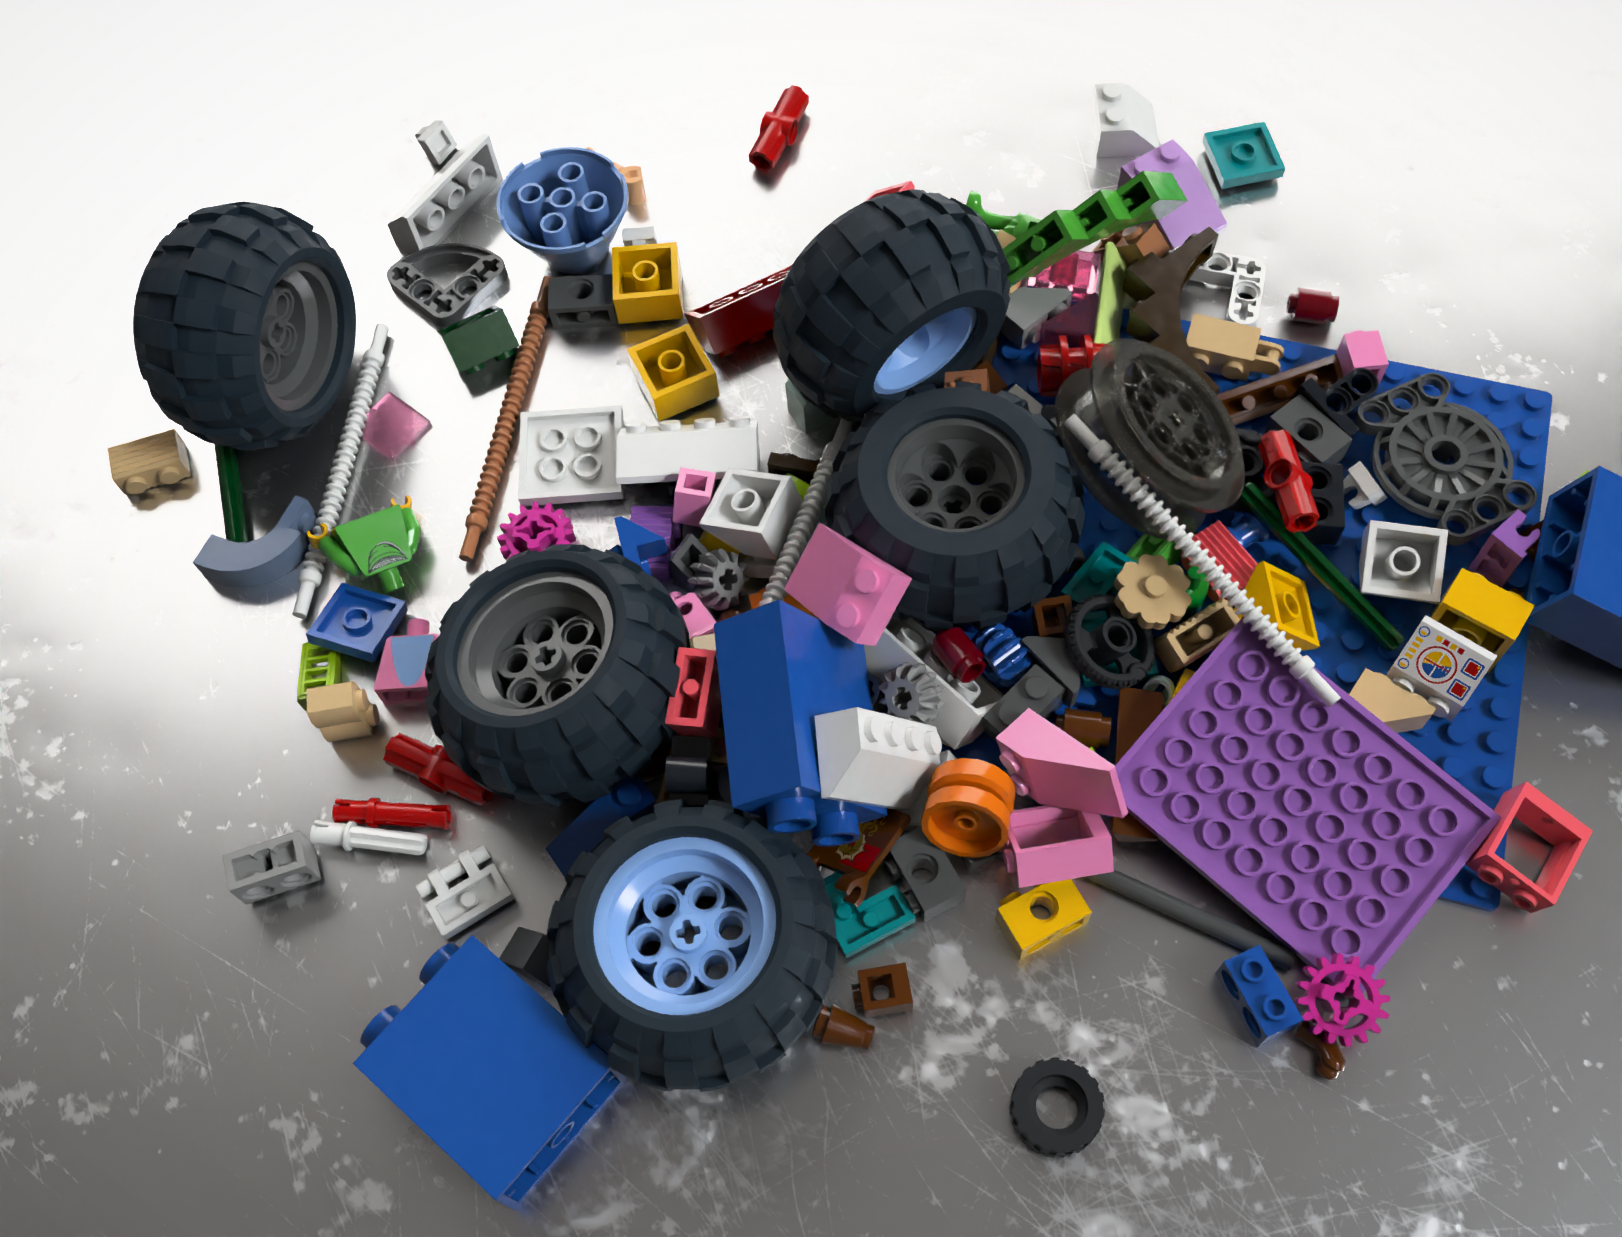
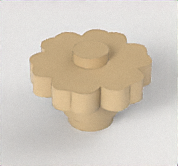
[1114,554,1192,630]

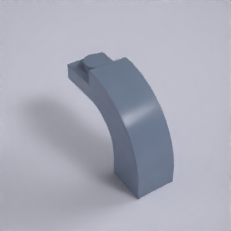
[192,495,318,588]

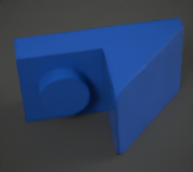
[614,516,668,576]

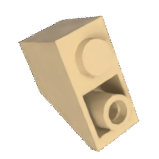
[1349,668,1436,733]

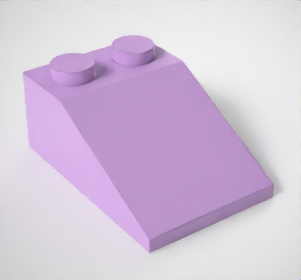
[1117,139,1227,250]

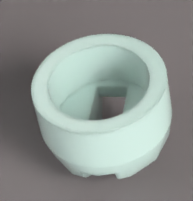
[1143,675,1175,707]

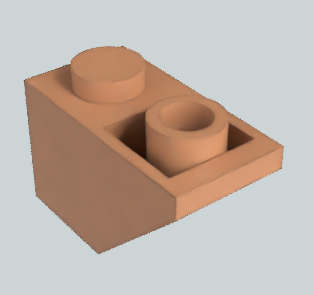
[1092,223,1171,267]

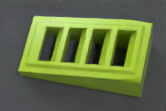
[297,642,341,711]

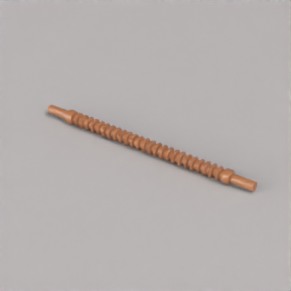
[459,276,553,562]

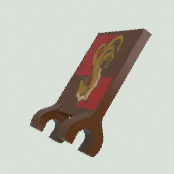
[806,808,912,908]

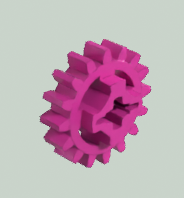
[497,502,576,559]
[1293,953,1391,1047]

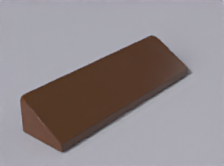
[1209,354,1344,430]
[1112,687,1164,842]

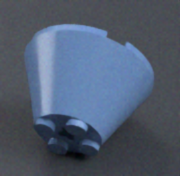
[496,147,629,275]

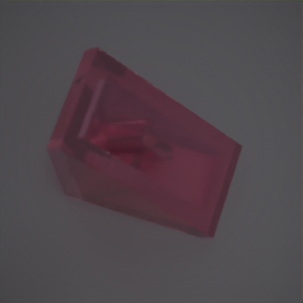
[1039,292,1099,348]

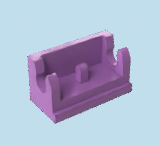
[1468,509,1540,588]

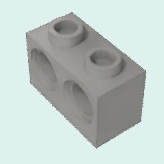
[222,830,321,904]

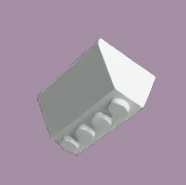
[387,132,503,253]
[616,416,760,485]
[864,617,1004,750]
[814,707,942,811]

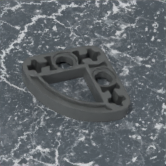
[386,243,508,327]

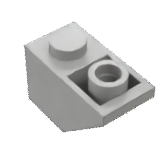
[1001,287,1072,350]

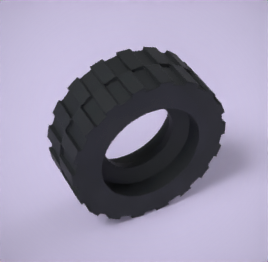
[1009,1057,1105,1158]

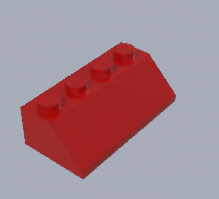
[684,265,792,357]

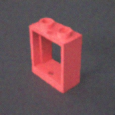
[1465,781,1593,914]

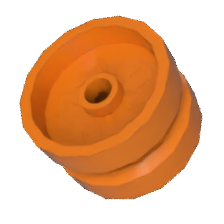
[921,758,1016,858]

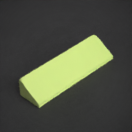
[1092,241,1127,372]

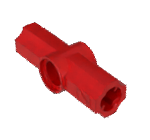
[748,85,809,173]
[1258,429,1320,533]
[383,732,494,806]

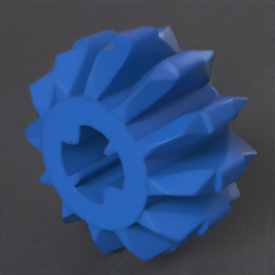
[971,623,1032,689]

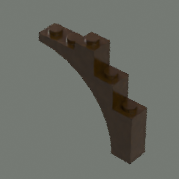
[1122,227,1220,427]

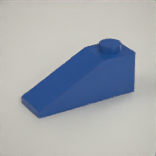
[545,775,658,878]

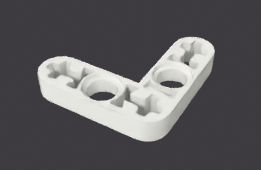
[1173,246,1266,327]

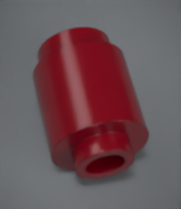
[1286,287,1339,325]
[932,627,986,683]

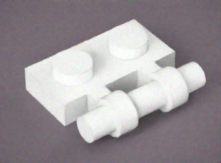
[415,844,515,940]

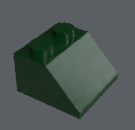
[436,305,520,375]

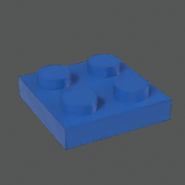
[306,583,408,663]

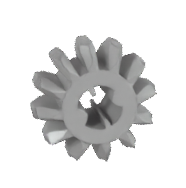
[687,549,751,611]
[878,662,945,724]

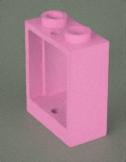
[998,805,1114,888]

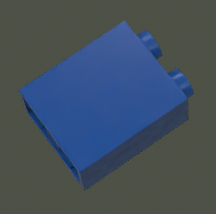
[1526,465,1622,669]
[714,599,888,847]
[353,935,628,1210]

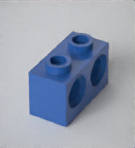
[1215,945,1304,1047]

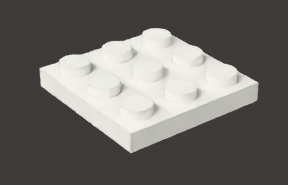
[518,405,623,506]

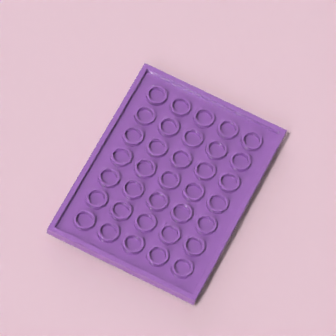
[1115,616,1502,994]

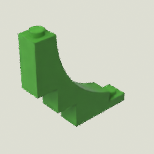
[1003,171,1188,288]

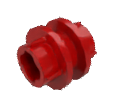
[1037,335,1112,405]

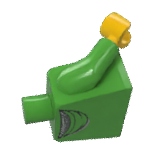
[307,495,421,594]

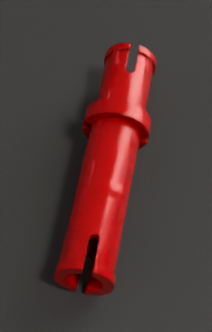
[332,797,452,829]

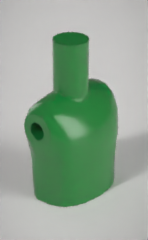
[1181,566,1209,621]

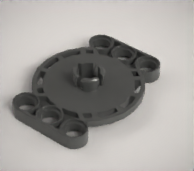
[1354,373,1537,546]

